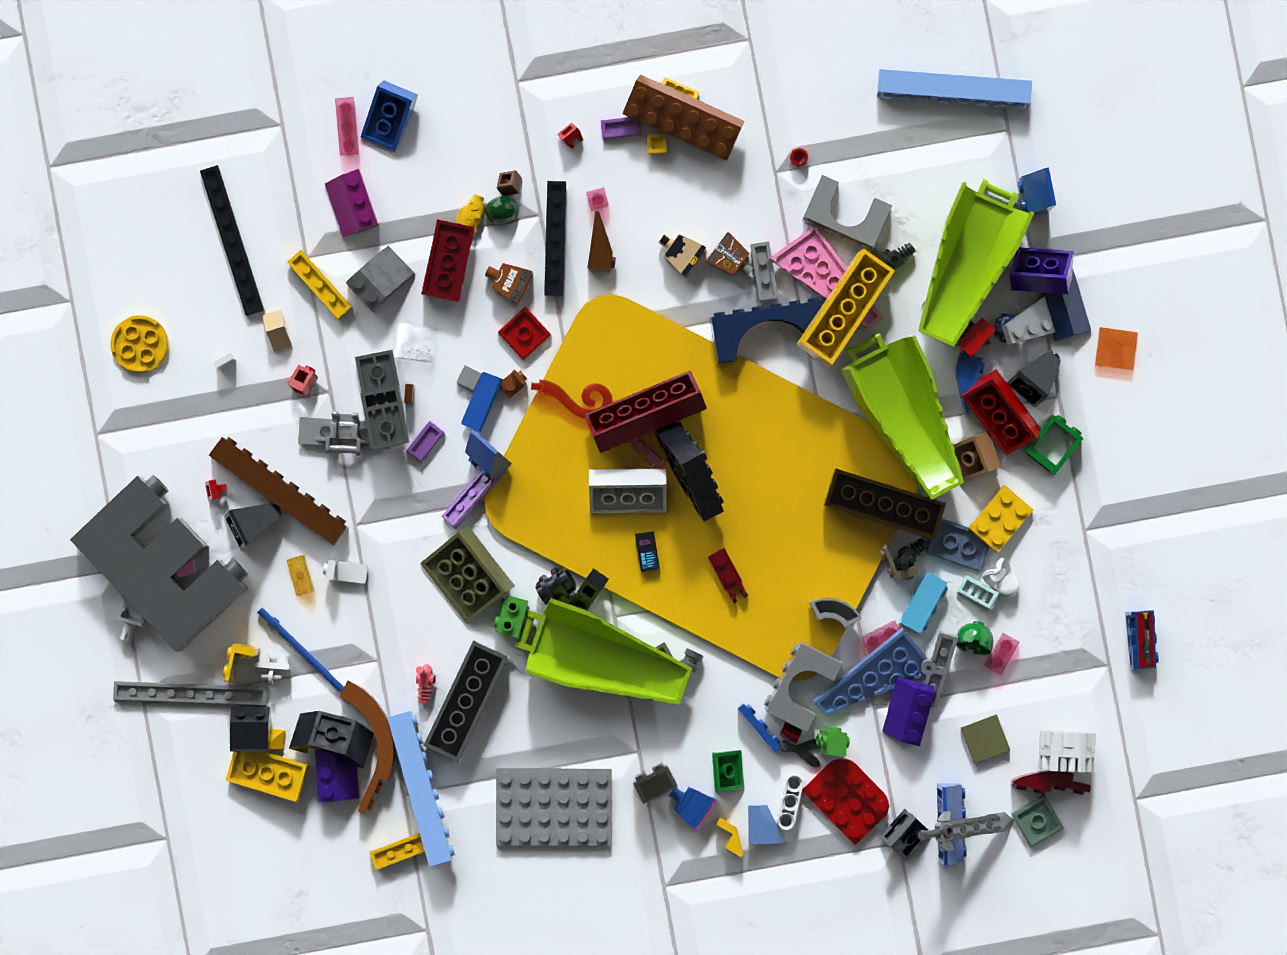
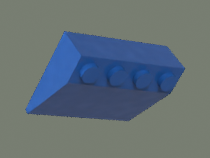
[937,783,967,866]

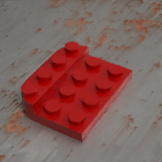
[802,758,889,845]

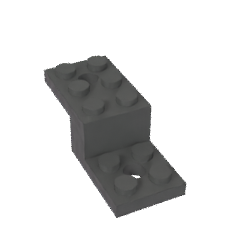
[355,350,410,450]

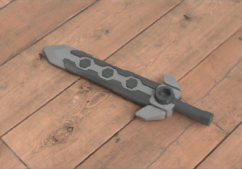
[918,811,1013,851]

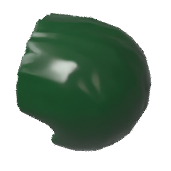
[485,196,519,225]

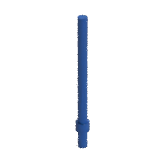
[257,607,344,693]

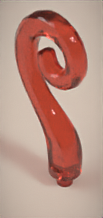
[531,379,613,419]

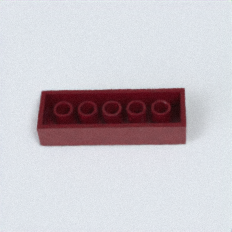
[584,370,707,453]

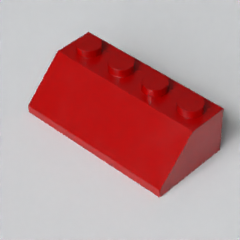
[961,369,1041,456]

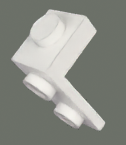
[323,560,368,584]

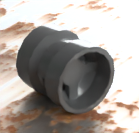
[680,648,704,673]

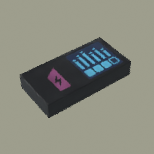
[635,531,660,572]

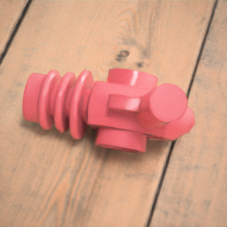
[416,664,436,703]

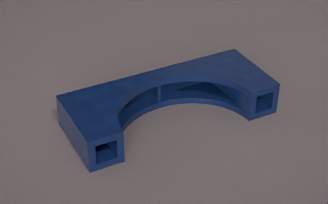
[709,297,825,364]

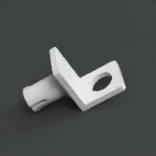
[117,598,146,641]

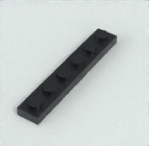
[544,181,566,296]

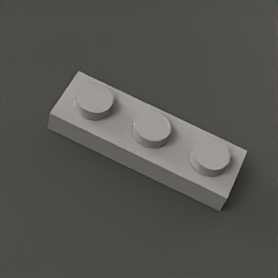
[750,241,778,301]

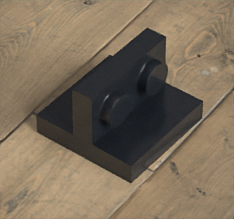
[880,809,928,861]

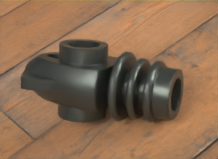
[870,242,916,270]
[894,537,929,570]

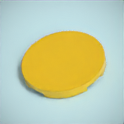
[110,315,169,373]

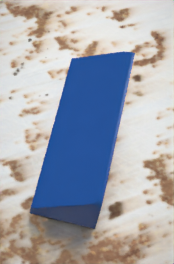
[461,372,503,432]

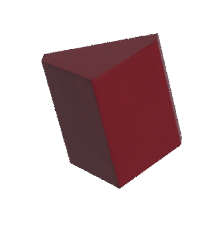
[778,721,802,743]

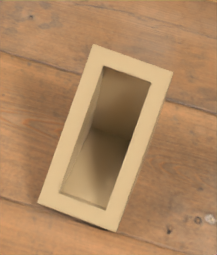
[262,309,292,352]

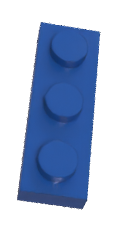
[737,703,781,753]

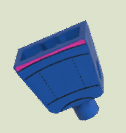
[669,786,717,831]

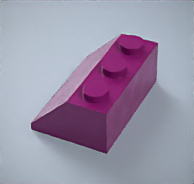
[324,169,379,238]

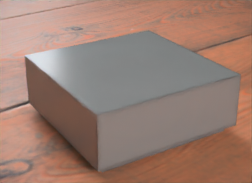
[456,365,481,391]

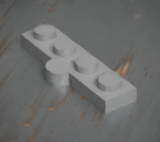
[921,630,958,709]

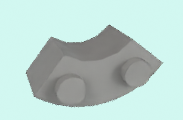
[809,598,862,628]

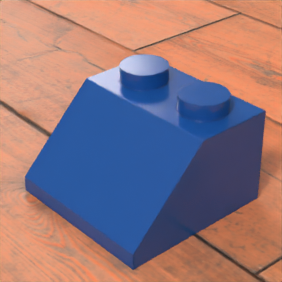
[465,429,512,481]

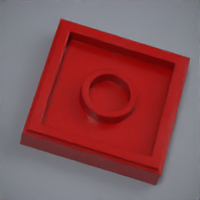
[498,306,551,361]

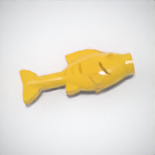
[456,194,484,233]

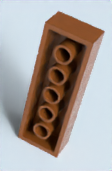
[622,74,745,161]

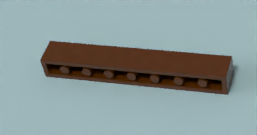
[208,436,348,545]

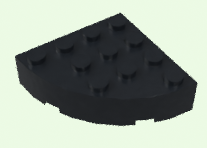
[654,421,724,522]

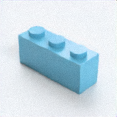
[899,572,948,634]

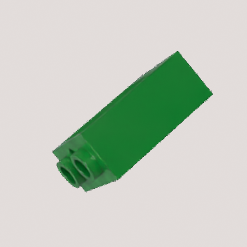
[1023,415,1084,475]

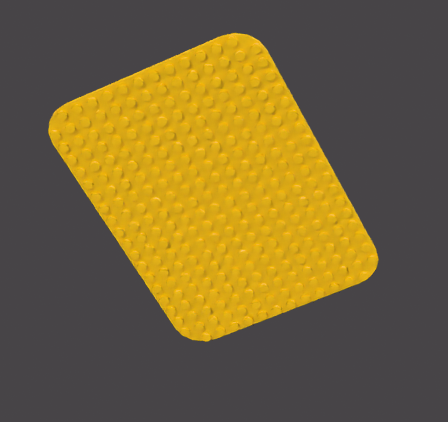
[484,294,918,681]

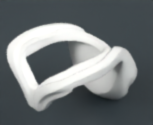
[982,558,1019,597]

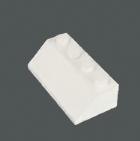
[589,469,667,513]

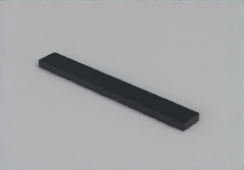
[200,165,265,316]

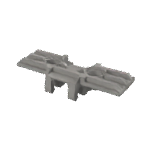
[298,411,392,456]

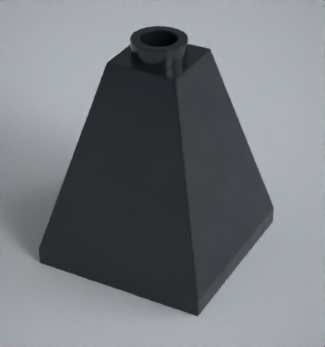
[1007,351,1061,408]
[224,503,282,550]

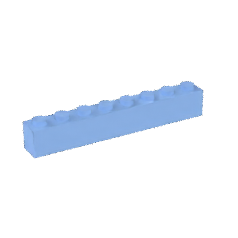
[876,69,1032,109]
[387,711,455,867]

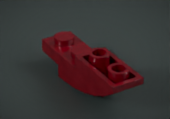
[1011,770,1091,795]

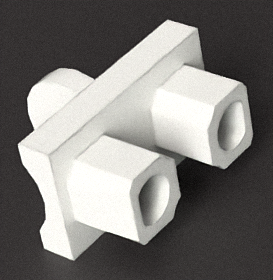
[254,653,291,685]

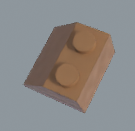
[953,431,1002,481]

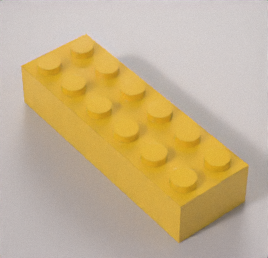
[796,249,895,367]

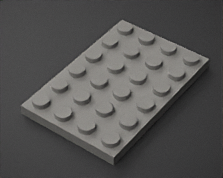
[496,768,612,846]

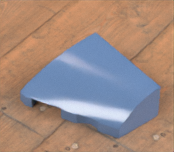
[748,805,785,844]

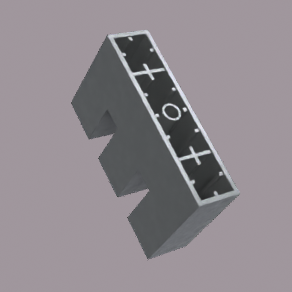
[70,474,249,652]

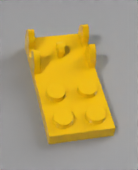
[225,752,310,802]

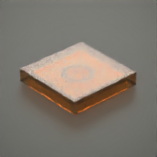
[1094,327,1138,370]

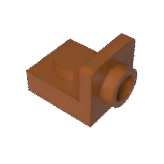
[500,369,527,399]

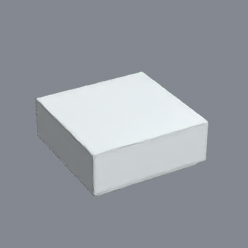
[214,352,236,369]

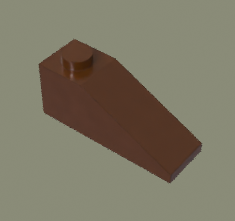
[587,211,616,273]

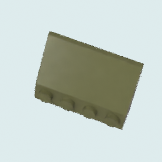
[420,526,515,623]

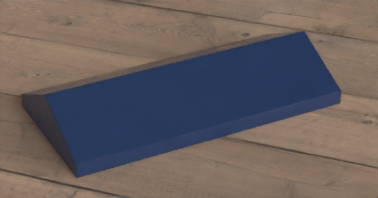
[1040,269,1091,341]

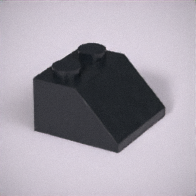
[230,707,272,752]

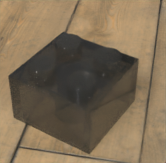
[633,762,678,804]

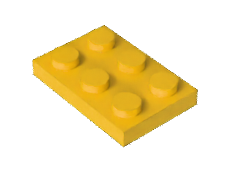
[967,485,1034,554]

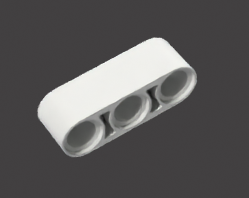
[777,774,803,830]

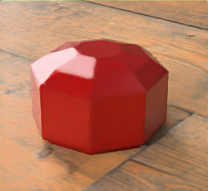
[789,148,809,168]

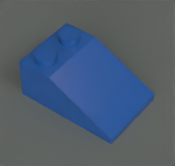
[360,80,418,152]
[1017,167,1056,215]

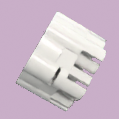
[1038,730,1096,772]

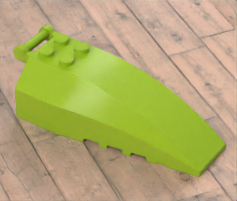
[918,179,1034,347]
[841,332,964,500]
[515,598,692,705]

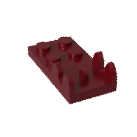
[421,219,475,303]

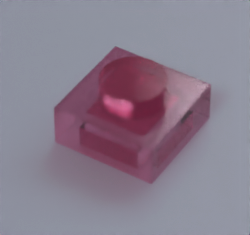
[586,187,609,211]

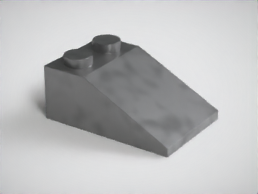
[345,245,415,312]

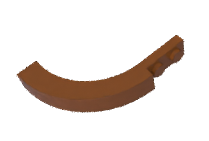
[340,680,395,814]

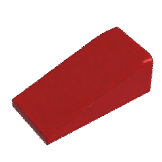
[956,317,996,358]

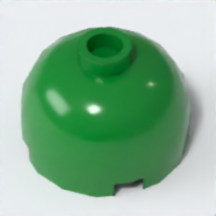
[956,621,993,655]

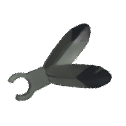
[780,738,820,768]

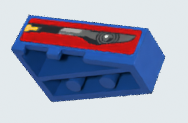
[1125,610,1159,670]

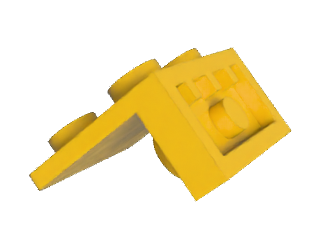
[222,643,260,683]

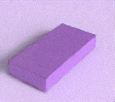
[600,117,641,140]
[406,420,445,463]

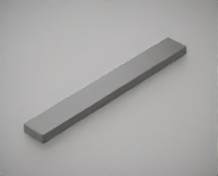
[113,681,268,706]

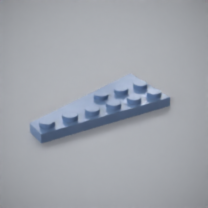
[813,628,928,716]

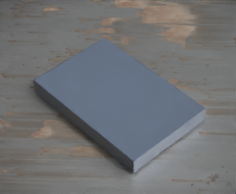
[926,518,989,572]

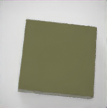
[960,714,1010,764]

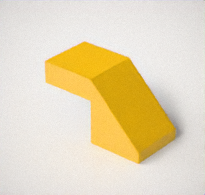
[716,817,743,858]

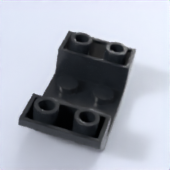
[289,711,374,769]

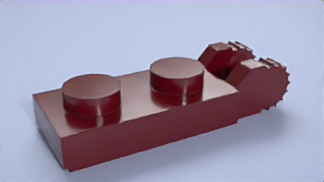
[708,548,748,603]

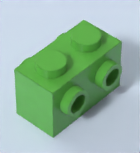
[494,595,529,638]
[816,726,850,756]

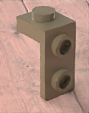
[880,543,918,582]

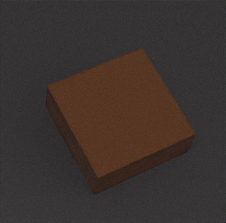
[404,384,414,404]

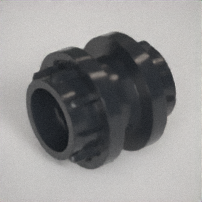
[535,567,577,605]

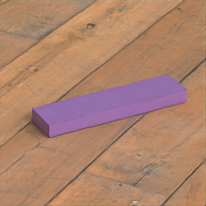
[441,471,506,529]

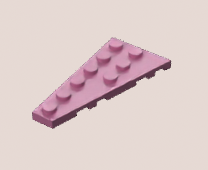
[769,226,883,329]

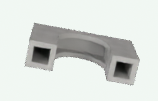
[803,174,892,250]
[764,641,843,732]

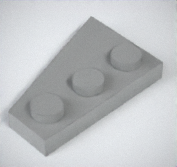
[1002,296,1055,345]

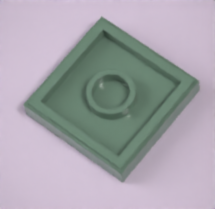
[1011,795,1064,847]

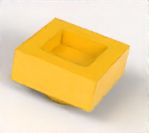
[647,133,667,154]

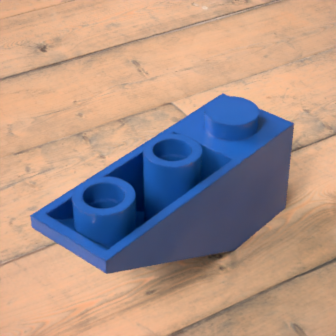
[954,352,985,415]

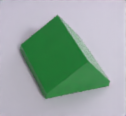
[712,750,744,792]

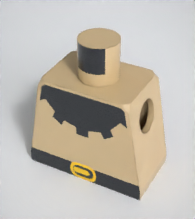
[658,234,707,278]

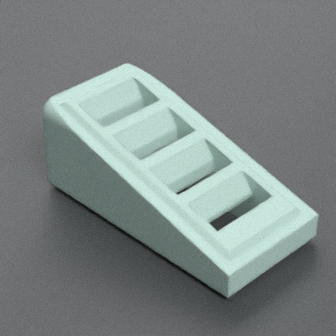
[957,575,1001,611]

